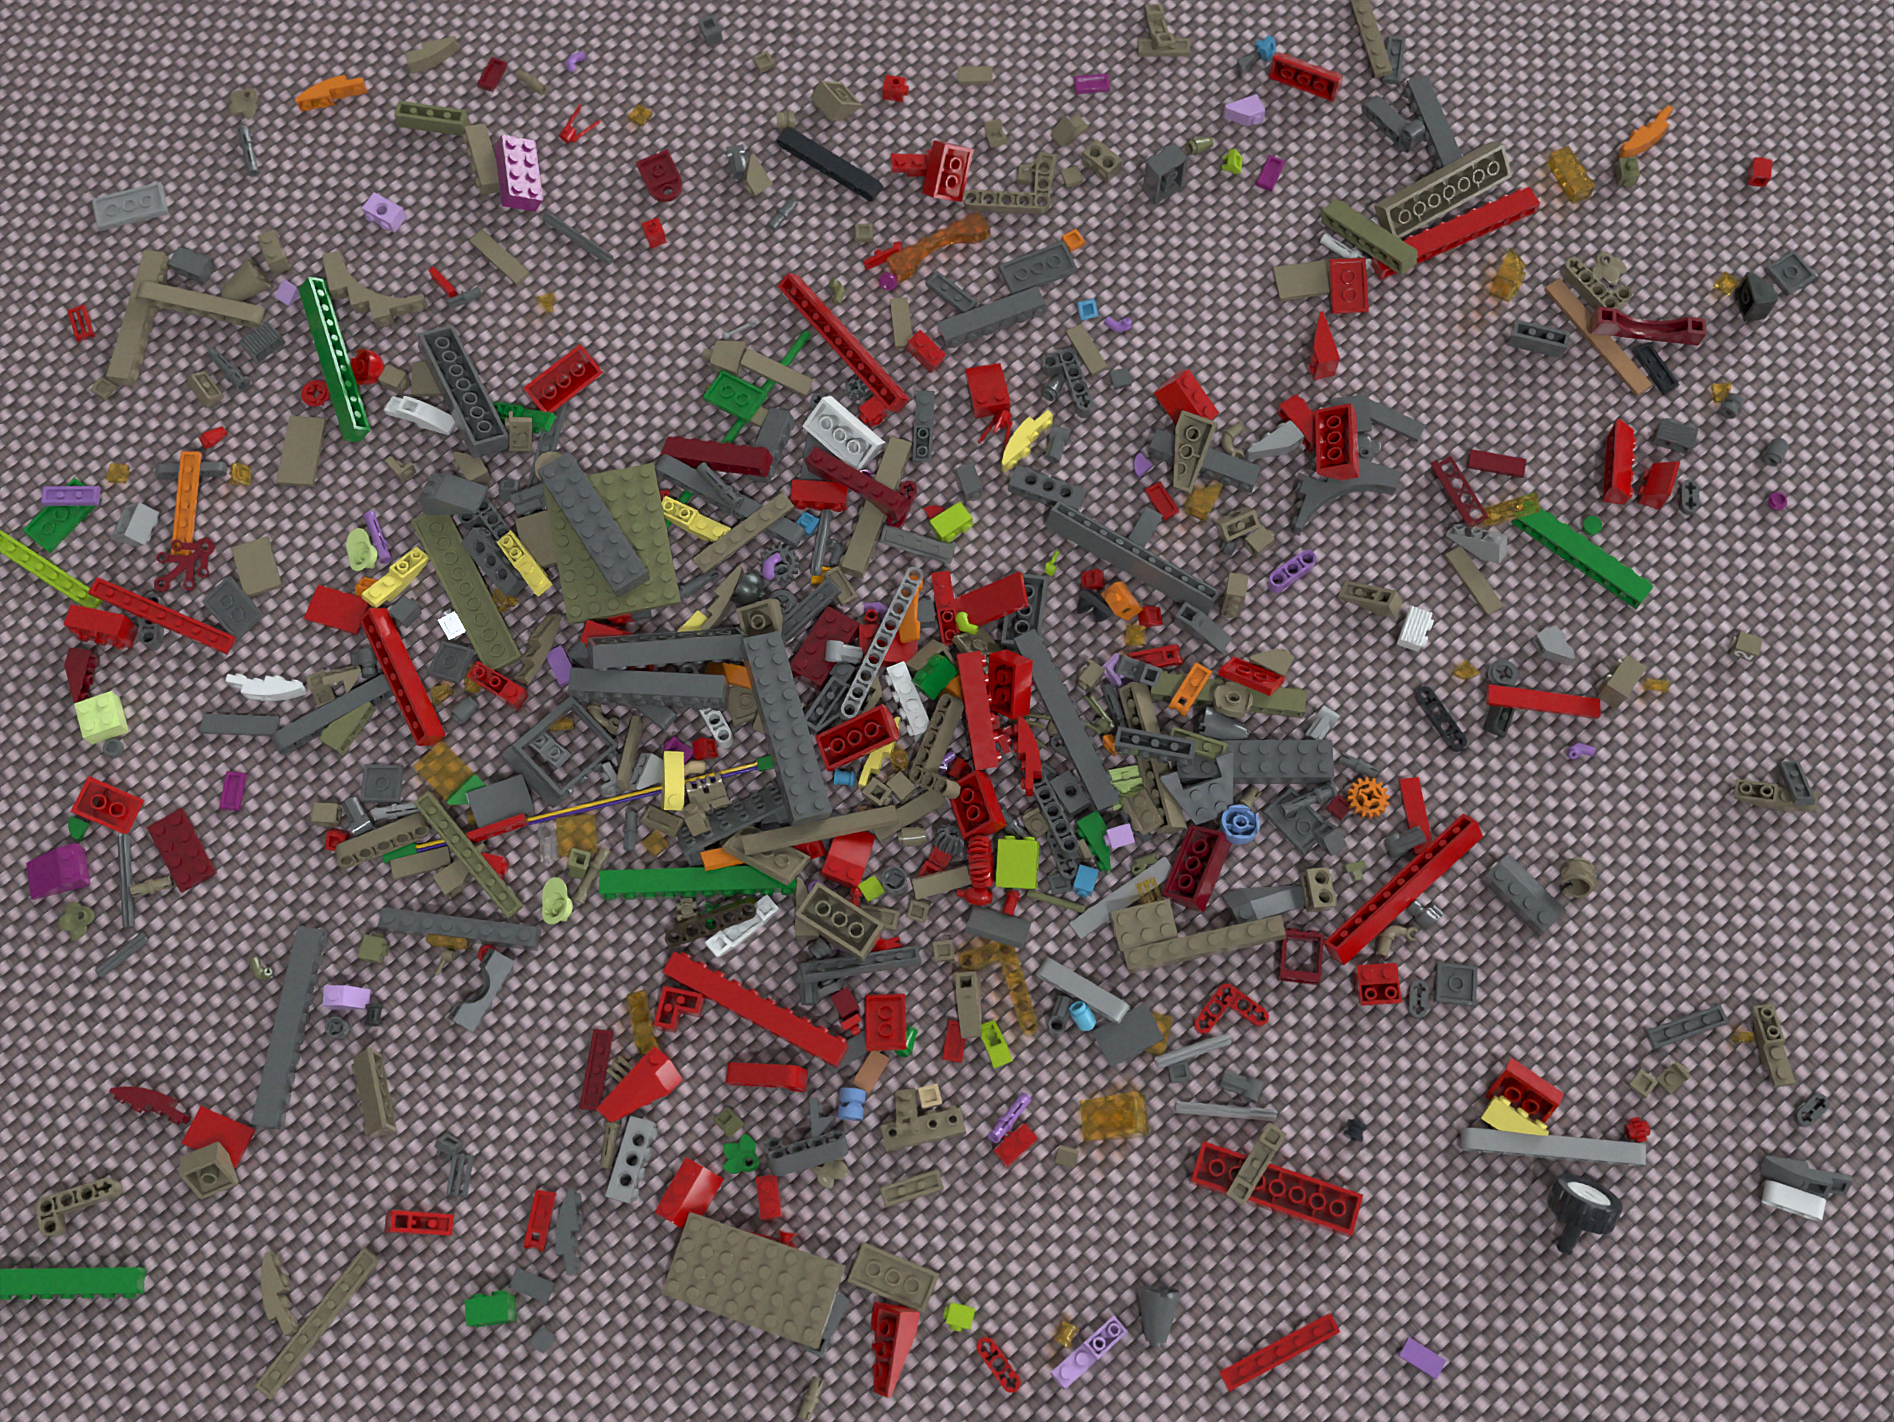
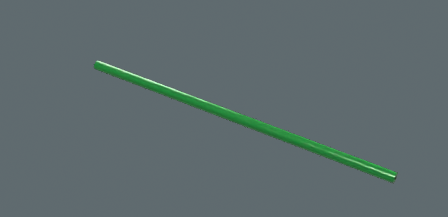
[665,330,811,529]

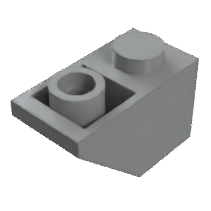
[1532,625,1575,665]

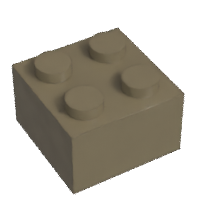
[1597,655,1647,710]

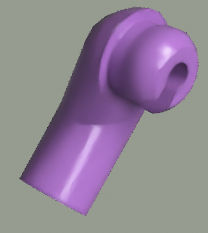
[1104,317,1132,332]
[864,602,889,619]
[1567,743,1596,759]
[938,750,957,775]

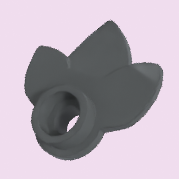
[1358,433,1381,462]

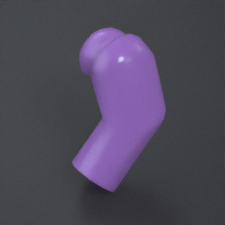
[565,51,586,72]
[762,552,782,580]

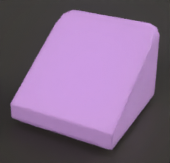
[275,279,300,307]

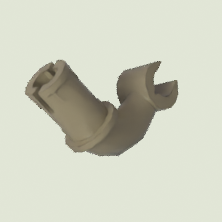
[1221,421,1245,459]
[586,702,620,734]
[1376,925,1419,957]

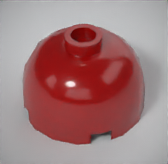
[350,349,384,386]

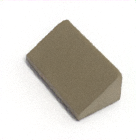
[187,371,224,408]

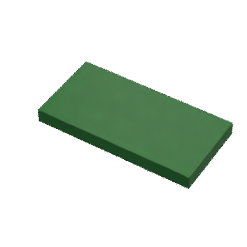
[22,477,102,553]

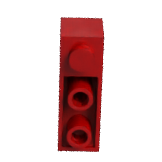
[467,661,529,711]

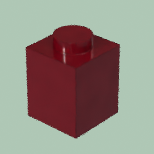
[830,987,861,1021]

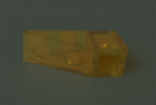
[627,989,659,1055]

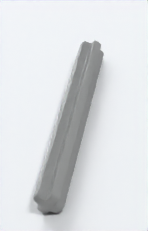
[1175,1101,1277,1121]

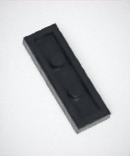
[1632,342,1680,395]

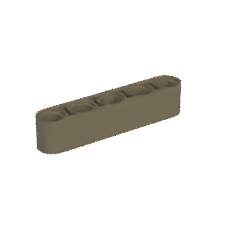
[335,813,430,869]

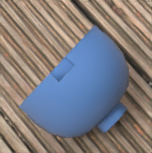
[1219,804,1260,845]

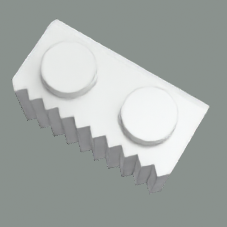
[1397,606,1434,652]

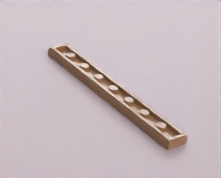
[1544,278,1652,397]

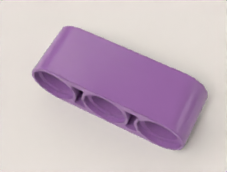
[1267,550,1316,593]

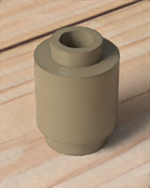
[897,826,926,847]

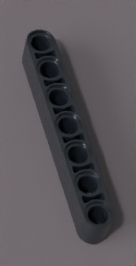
[776,126,884,202]

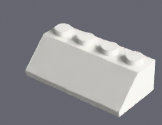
[802,396,885,471]

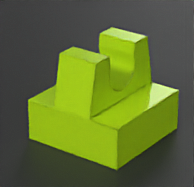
[1222,148,1243,174]

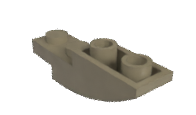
[1734,779,1819,813]
[1752,1004,1796,1088]
[261,1251,298,1337]

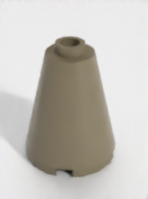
[220,258,272,302]

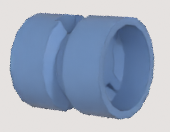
[837,1088,866,1121]

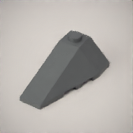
[1222,885,1305,925]

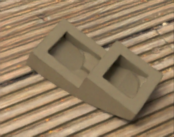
[306,669,336,709]

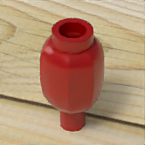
[956,886,993,906]

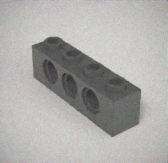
[1009,465,1086,512]
[460,528,527,597]

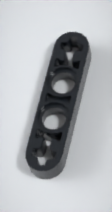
[1415,686,1467,752]

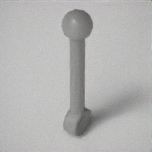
[722,319,757,340]

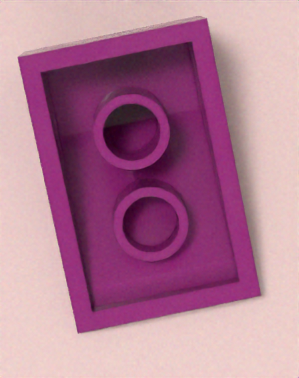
[26,843,91,900]

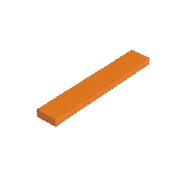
[171,451,201,556]

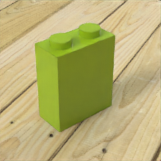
[996,836,1040,889]

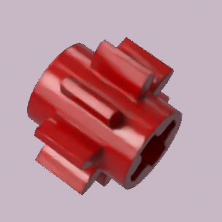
[1624,1117,1650,1143]

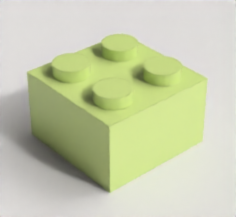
[74,691,129,745]

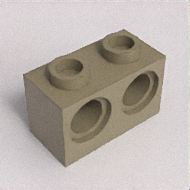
[1082,139,1123,182]
[1299,867,1337,913]

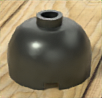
[731,569,766,607]

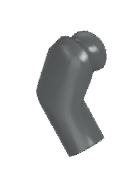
[827,538,843,567]

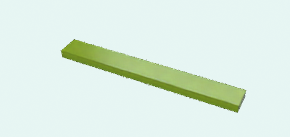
[0,530,103,609]

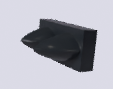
[1077,586,1114,622]

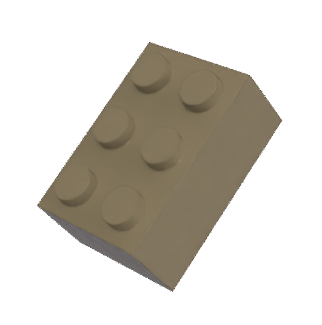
[1109,899,1178,951]

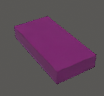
[1074,73,1110,95]
[1256,155,1285,192]
[219,771,247,811]

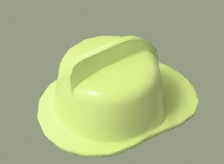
[346,528,378,571]
[542,877,573,924]

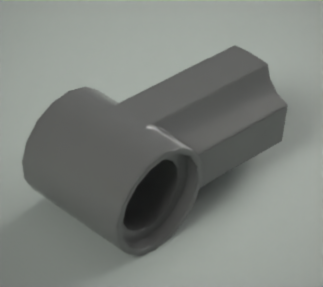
[726,144,746,180]
[1044,425,1071,464]
[341,796,375,837]
[1383,826,1426,859]
[798,966,819,1006]
[1047,995,1075,1038]
[1220,1070,1264,1103]

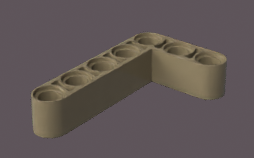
[963,159,1052,214]
[909,694,964,799]

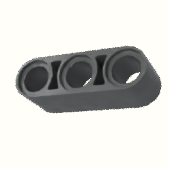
[139,593,166,651]

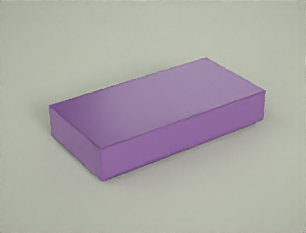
[546,645,573,687]
[1398,1337,1447,1379]

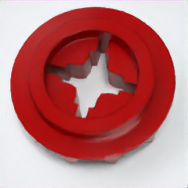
[301,380,330,408]

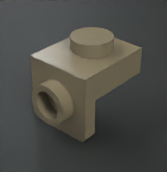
[984,119,1007,148]

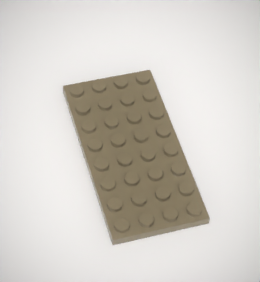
[661,1212,846,1349]

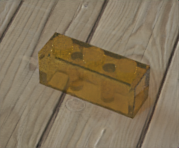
[1546,145,1595,204]

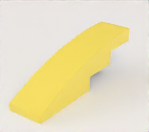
[858,717,901,790]

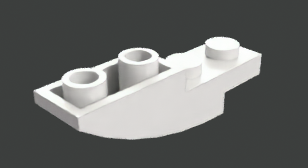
[384,396,456,435]
[225,673,308,701]

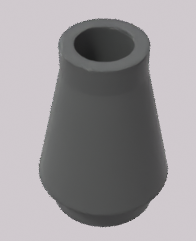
[1042,374,1066,401]

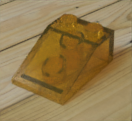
[1080,1091,1150,1142]

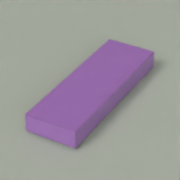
[41,486,101,506]

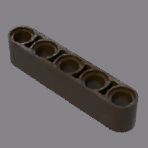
[664,897,758,947]

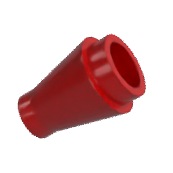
[198,426,228,450]

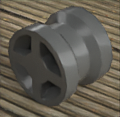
[807,938,832,961]

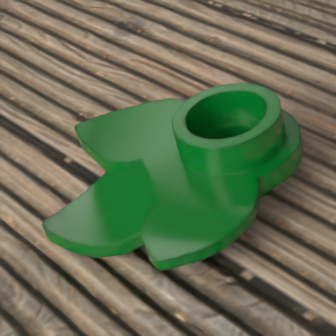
[723,1134,759,1174]

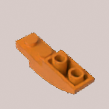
[295,75,368,111]
[1618,105,1674,159]

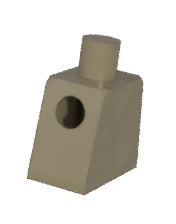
[702,340,747,378]

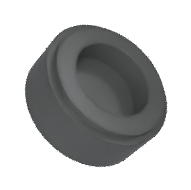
[103,738,124,758]

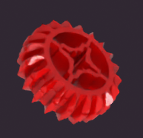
[968,835,994,889]

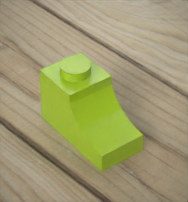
[980,1020,1013,1069]

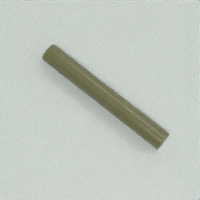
[1027,889,1086,913]

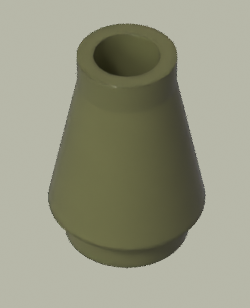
[1186,136,1214,156]

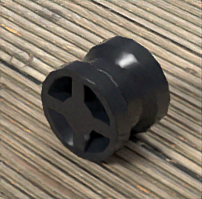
[1343,1119,1367,1142]

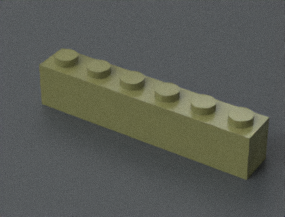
[1321,199,1417,276]

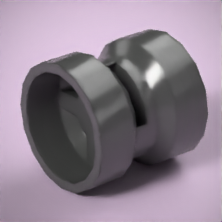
[1718,393,1744,419]
[325,1017,350,1040]

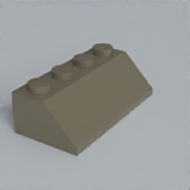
[351,1048,397,1139]

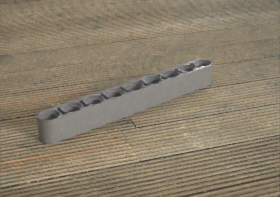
[839,567,923,721]
[1461,1128,1646,1167]

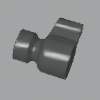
[350,648,377,679]
[1406,900,1444,932]

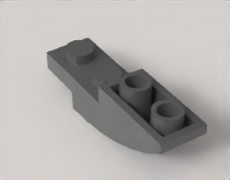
[913,390,935,462]
[1759,1155,1853,1198]
[555,1188,584,1276]

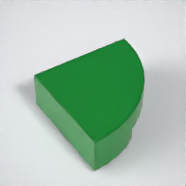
[68,816,90,842]

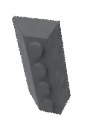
[1481,854,1567,937]

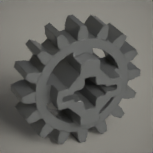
[759,544,800,585]

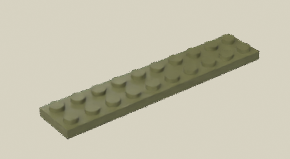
[410,513,522,672]

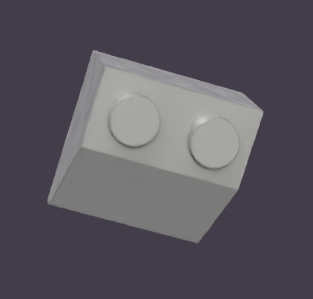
[110,502,159,547]

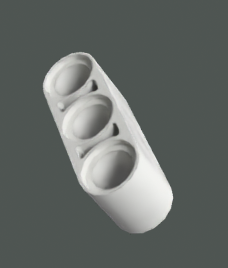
[1761,1181,1827,1221]

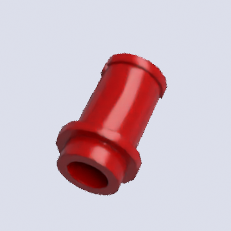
[864,609,879,625]
[1001,890,1021,916]

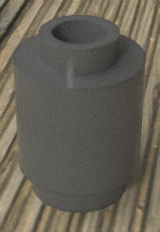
[1763,438,1789,466]
[450,696,479,724]

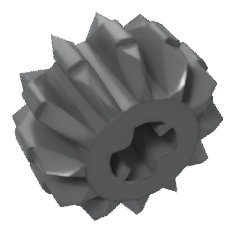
[934,823,968,856]

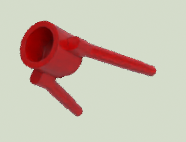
[558,104,601,144]
[978,409,1013,455]

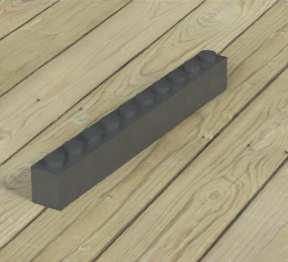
[1045,500,1221,616]
[1014,629,1121,813]
[250,926,328,1130]

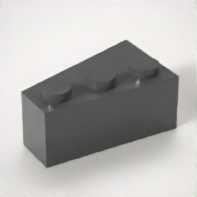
[805,675,862,736]

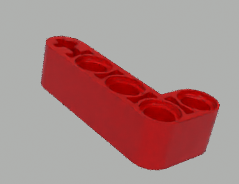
[725,1062,809,1092]

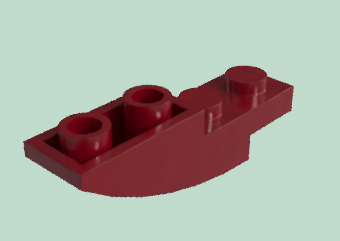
[109,1086,191,1126]

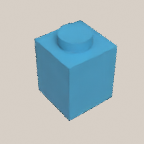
[1073,865,1099,898]

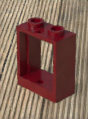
[1278,928,1324,986]

